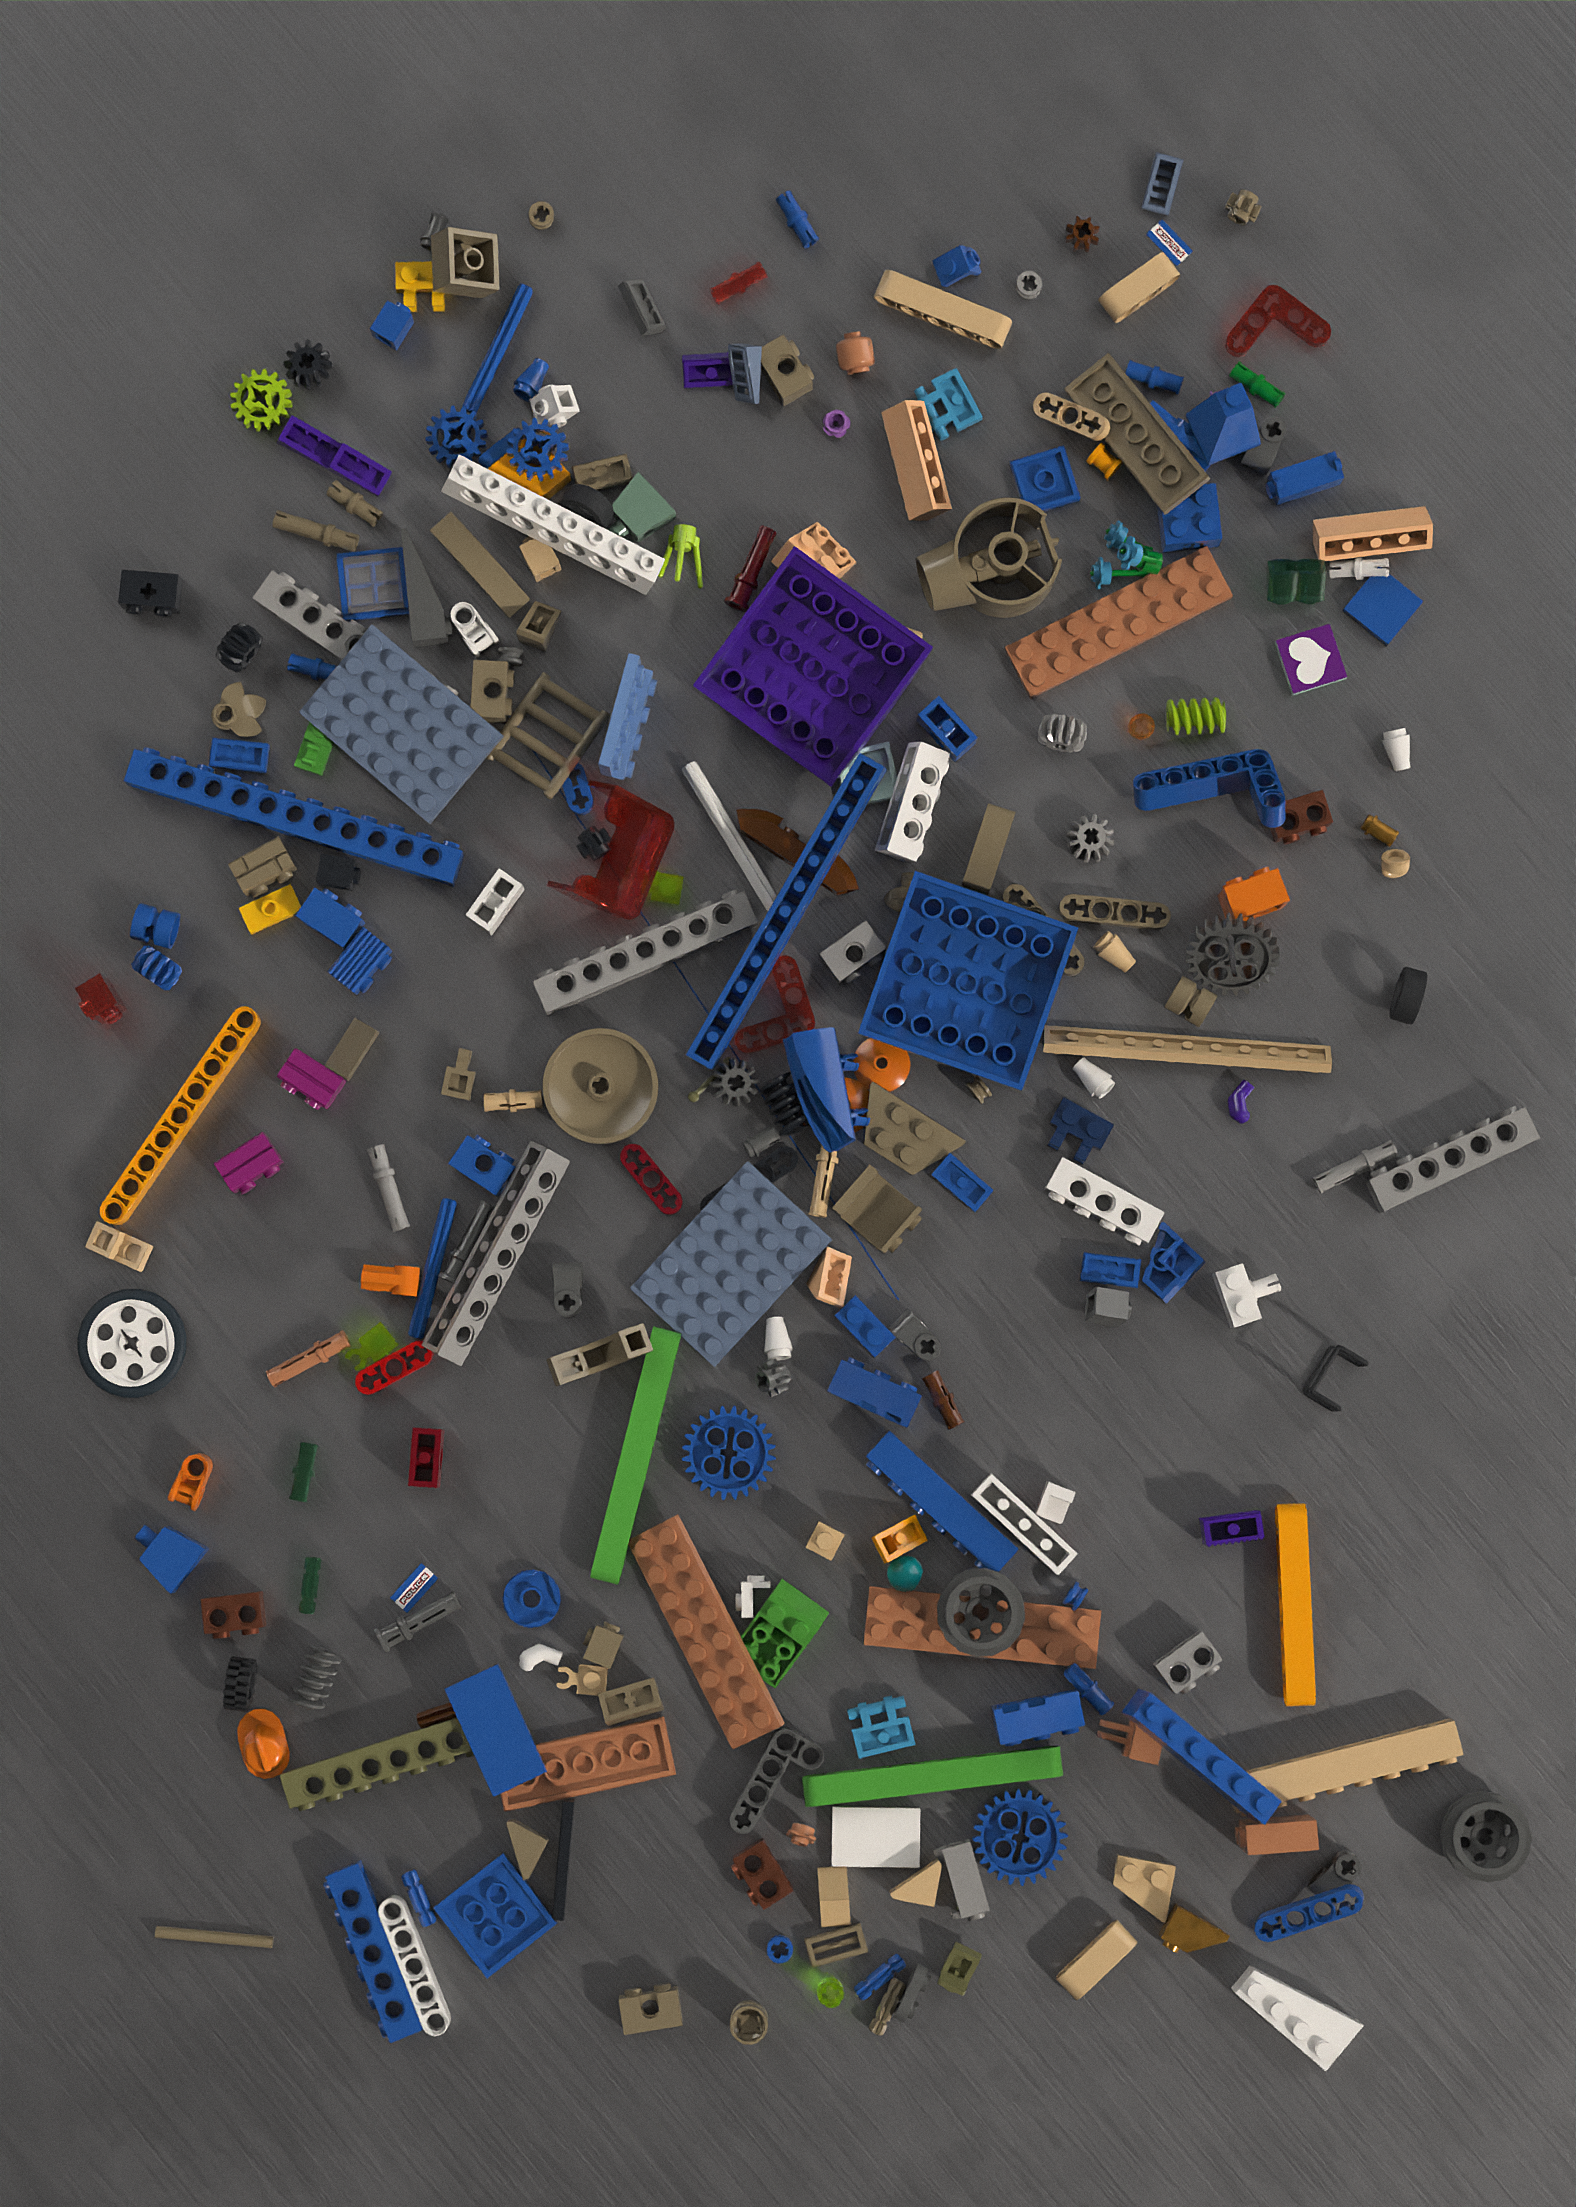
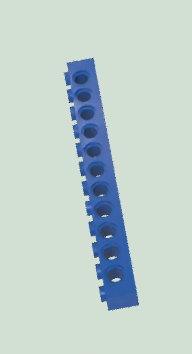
[124,747,464,887]
[686,753,887,1069]

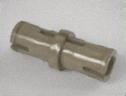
[326,480,383,527]

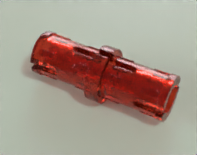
[709,261,767,305]

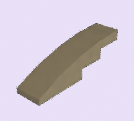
[429,511,530,618]

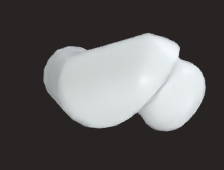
[519,1644,563,1671]

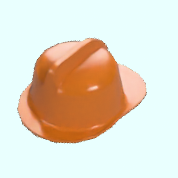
[237,1709,290,1779]

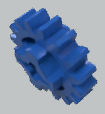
[425,405,488,468]
[506,418,569,482]

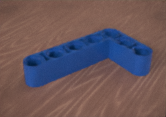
[1133,749,1286,828]

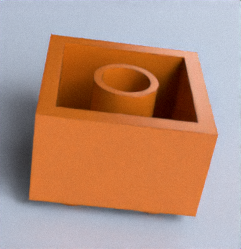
[1217,866,1290,921]

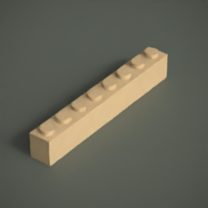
[1232,1718,1464,1816]

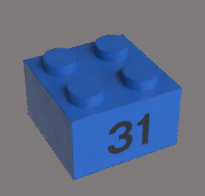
[1157,483,1223,553]

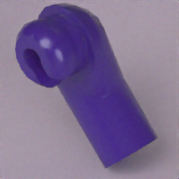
[1227,1079,1254,1124]

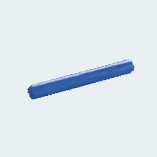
[462,284,533,413]
[408,1198,457,1339]

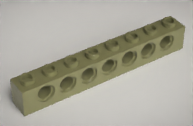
[280,1717,474,1811]

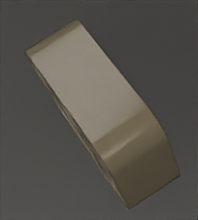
[961,803,1016,895]

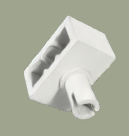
[1212,1263,1281,1329]

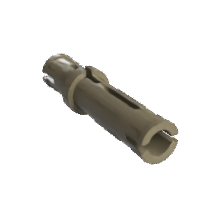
[272,510,359,552]

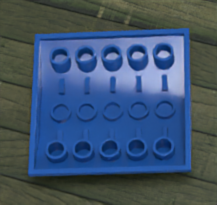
[858,871,1078,1091]

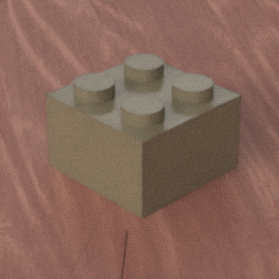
[431,227,499,298]

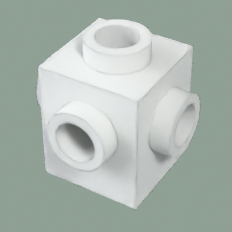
[529,385,580,428]

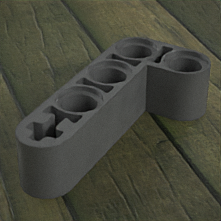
[730,1727,824,1834]

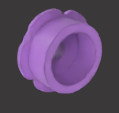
[822,410,850,438]

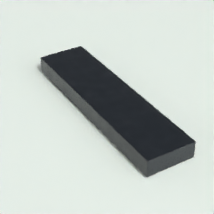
[552,1798,576,1921]

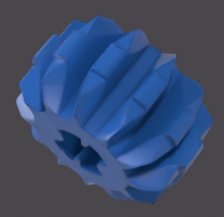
[131,945,182,990]

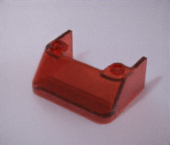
[546,780,675,920]

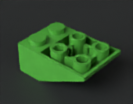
[741,1579,829,1688]

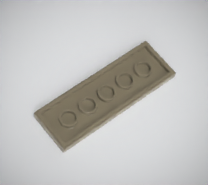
[1064,353,1210,515]

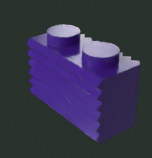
[1199,1510,1264,1547]

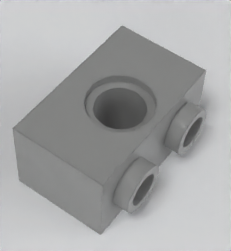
[819,921,886,985]

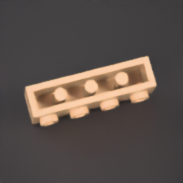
[881,400,952,521]
[1313,506,1433,562]

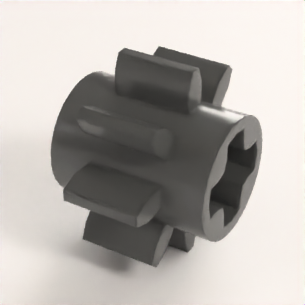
[755,1359,791,1397]

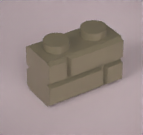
[228,836,298,898]

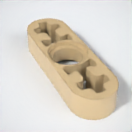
[1033,392,1110,441]

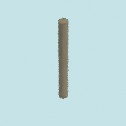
[155,1926,274,1948]

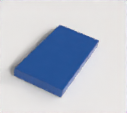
[444,1663,547,1797]

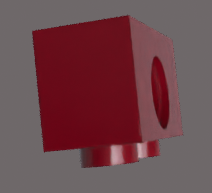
[408,1427,445,1488]

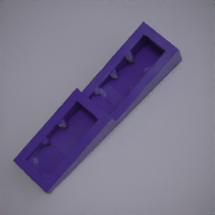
[276,415,392,497]

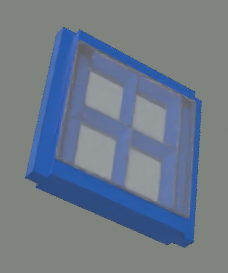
[337,547,409,621]

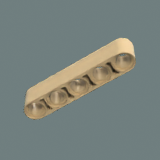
[874,270,1012,349]

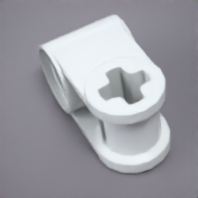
[450,602,500,659]

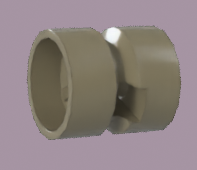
[1164,975,1218,1028]
[730,2000,768,2045]

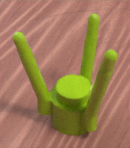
[658,524,703,589]

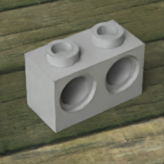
[1153,1630,1223,1695]

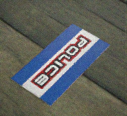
[1146,219,1193,266]
[390,1563,438,1613]

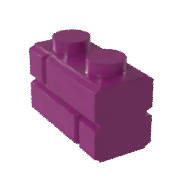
[277,1048,346,1110]
[214,1132,284,1194]

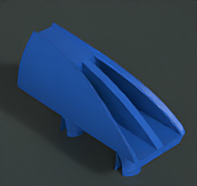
[783,1027,871,1153]

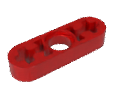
[355,1340,434,1395]

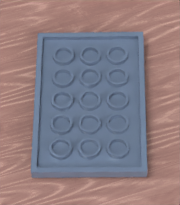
[299,624,504,824]
[630,1161,833,1367]

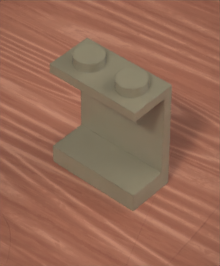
[832,1164,923,1255]

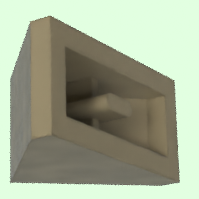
[516,601,561,652]
[506,1819,550,1880]

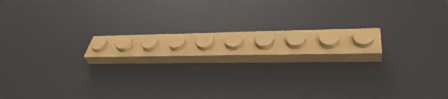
[1043,1025,1332,1073]

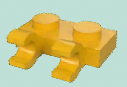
[396,261,445,312]

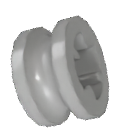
[1016,271,1042,299]

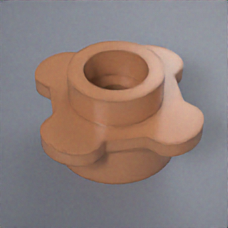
[786,1823,816,1847]

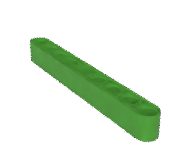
[590,1326,682,1585]
[802,1746,1063,1807]

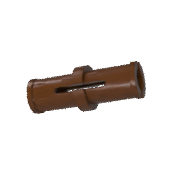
[922,1370,965,1430]

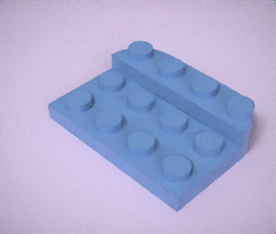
[598,653,657,780]

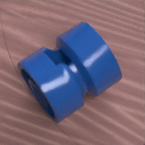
[130,903,181,949]

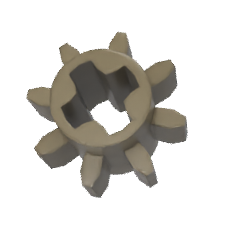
[1225,189,1261,225]

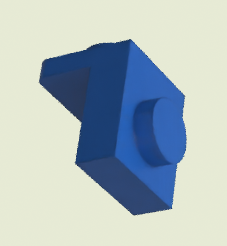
[932,245,982,287]

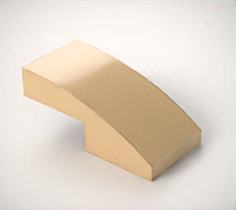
[85,1221,154,1272]

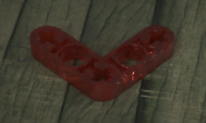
[1225,285,1331,357]
[735,955,815,1054]

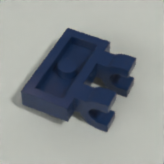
[1047,1097,1114,1165]

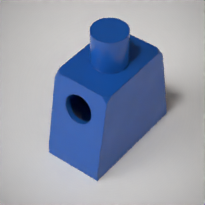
[134,1525,210,1594]

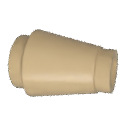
[1093,931,1136,973]

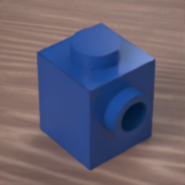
[370,300,414,351]

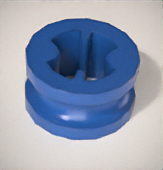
[1062,1581,1089,1611]
[767,1935,793,1963]

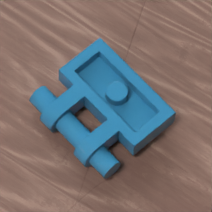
[914,368,983,441]
[847,1695,916,1759]

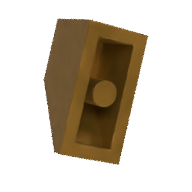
[1158,1903,1230,1953]

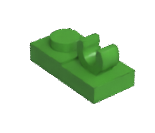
[294,722,334,776]

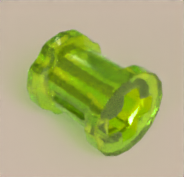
[817,1977,844,2008]

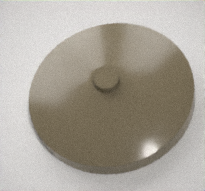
[543,1028,658,1144]

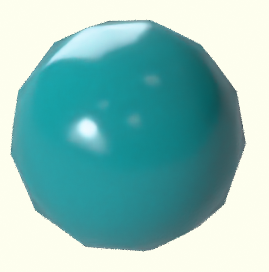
[887,1555,923,1592]

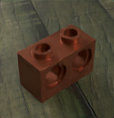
[1270,789,1333,845]
[201,1591,267,1639]
[731,1838,793,1910]

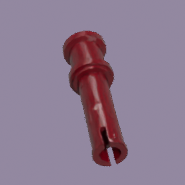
[724,525,777,612]

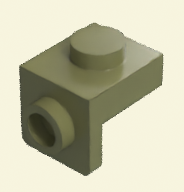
[937,1941,982,1996]

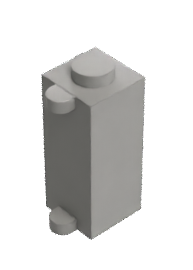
[933,1839,990,1921]

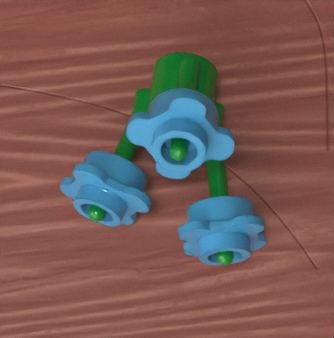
[1090,520,1163,589]

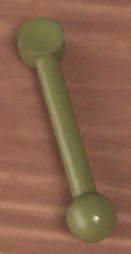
[688,1057,731,1102]

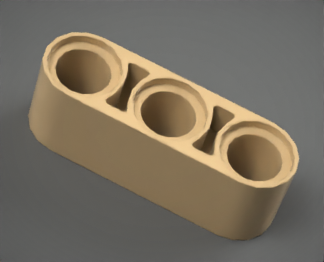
[1098,252,1181,323]
[1055,1920,1137,2001]

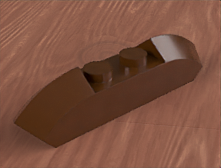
[736,808,859,896]

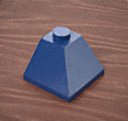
[1185,383,1261,466]

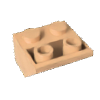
[771,522,856,579]

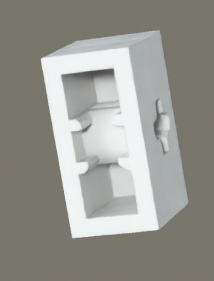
[466,868,525,936]

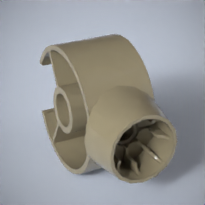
[915,498,1062,618]

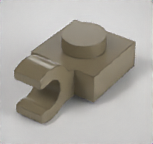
[441,1048,476,1100]

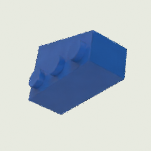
[827,1357,922,1428]
[991,1689,1085,1746]

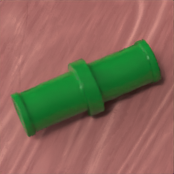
[1229,361,1286,408]

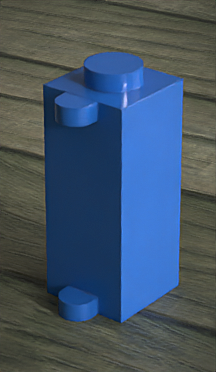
[1265,451,1344,506]

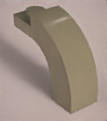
[546,1323,653,1387]

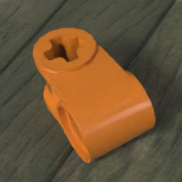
[168,1453,213,1511]

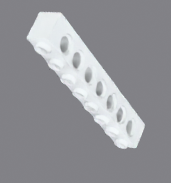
[441,455,665,595]

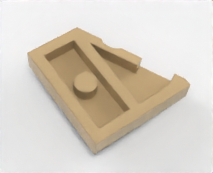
[1112,1854,1176,1923]

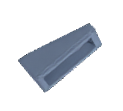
[1141,152,1184,216]
[728,343,762,404]

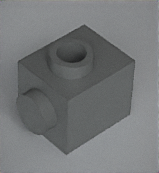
[1085,1287,1132,1327]

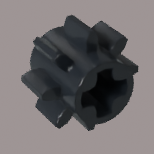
[576,825,612,861]

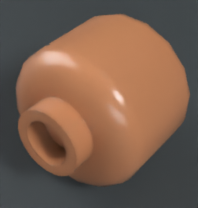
[836,331,875,375]

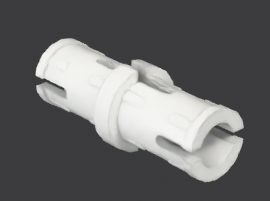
[1329,557,1389,580]

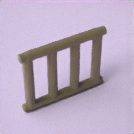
[486,672,610,800]

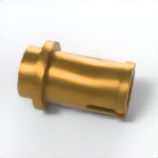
[1360,814,1399,847]

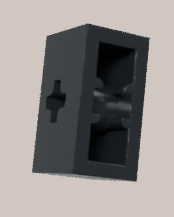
[118,569,183,617]

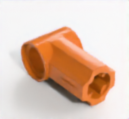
[361,1264,420,1297]

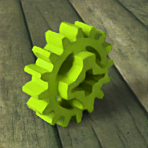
[230,368,293,432]

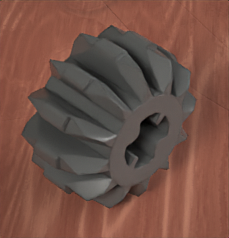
[710,1058,759,1107]

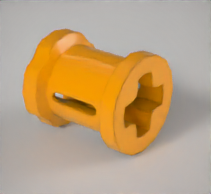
[1086,443,1123,480]

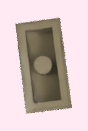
[325,1018,379,1081]

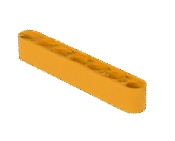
[1275,1503,1316,1707]

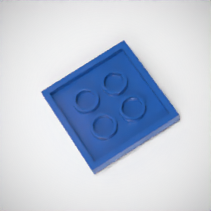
[434,1852,557,1978]

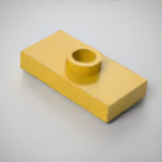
[239,884,301,935]

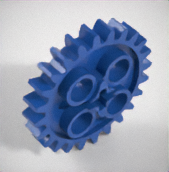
[682,1406,776,1500]
[972,1788,1068,1886]

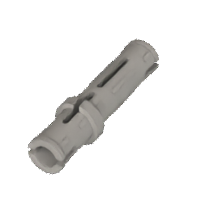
[1312,1140,1399,1194]
[367,1144,410,1232]

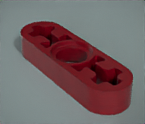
[620,1144,683,1215]

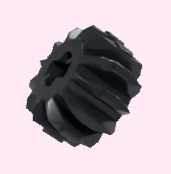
[284,340,333,390]
[216,622,263,673]

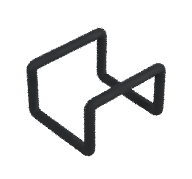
[1303,1345,1369,1412]

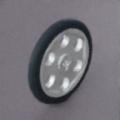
[77,1289,187,1398]

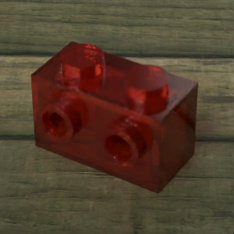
[75,973,127,1024]

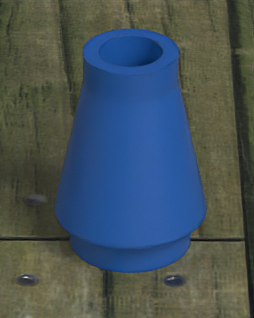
[513,358,549,402]

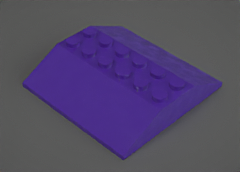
[693,546,933,787]

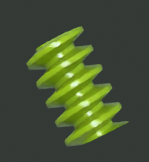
[1166,697,1226,735]

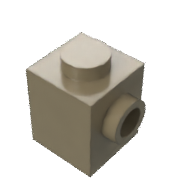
[583,1621,624,1669]

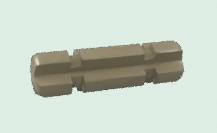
[869,1978,905,2036]

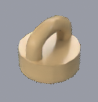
[1381,849,1410,878]

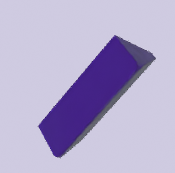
[682,353,733,388]

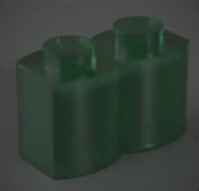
[1265,558,1327,605]

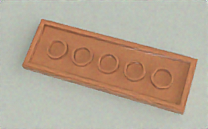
[501,1716,676,1812]

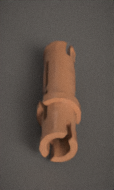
[266,1330,351,1388]

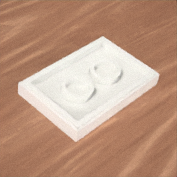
[832,1806,920,1868]

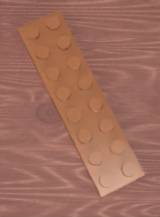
[1004,546,1233,699]
[628,1514,785,1750]
[863,1586,1101,1669]

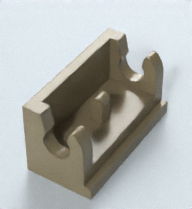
[598,1677,664,1726]

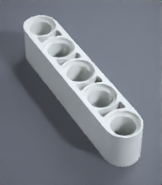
[378,1895,451,2036]

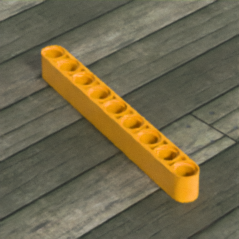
[100,1006,261,1225]

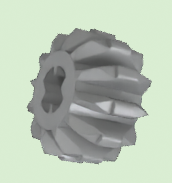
[1038,713,1087,753]
[1066,814,1115,863]

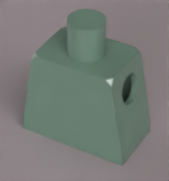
[607,472,676,542]

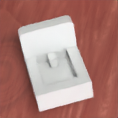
[736,1575,771,1618]

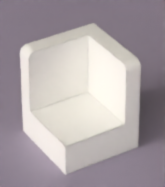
[1035,1482,1076,1524]

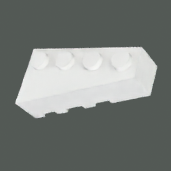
[1231,1966,1364,2071]

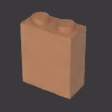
[1234,1814,1319,1855]

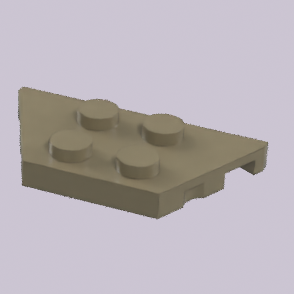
[863,1081,966,1175]

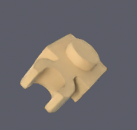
[556,1664,608,1696]

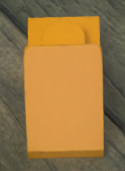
[871,1514,928,1564]

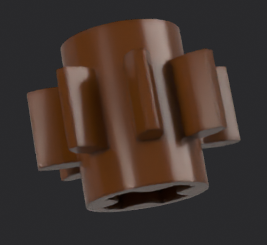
[1065,216,1100,253]

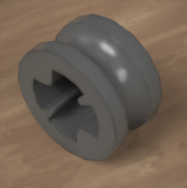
[497,647,523,666]

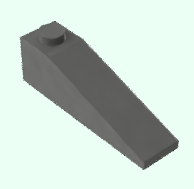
[401,528,453,647]

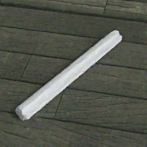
[682,761,777,911]

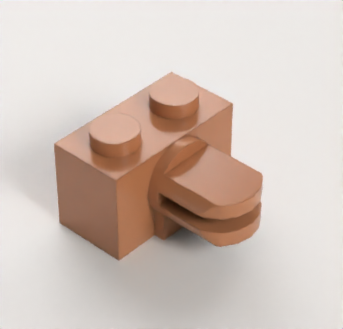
[1096,1719,1162,1765]

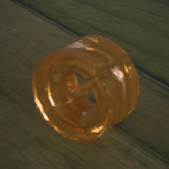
[1128,713,1155,740]

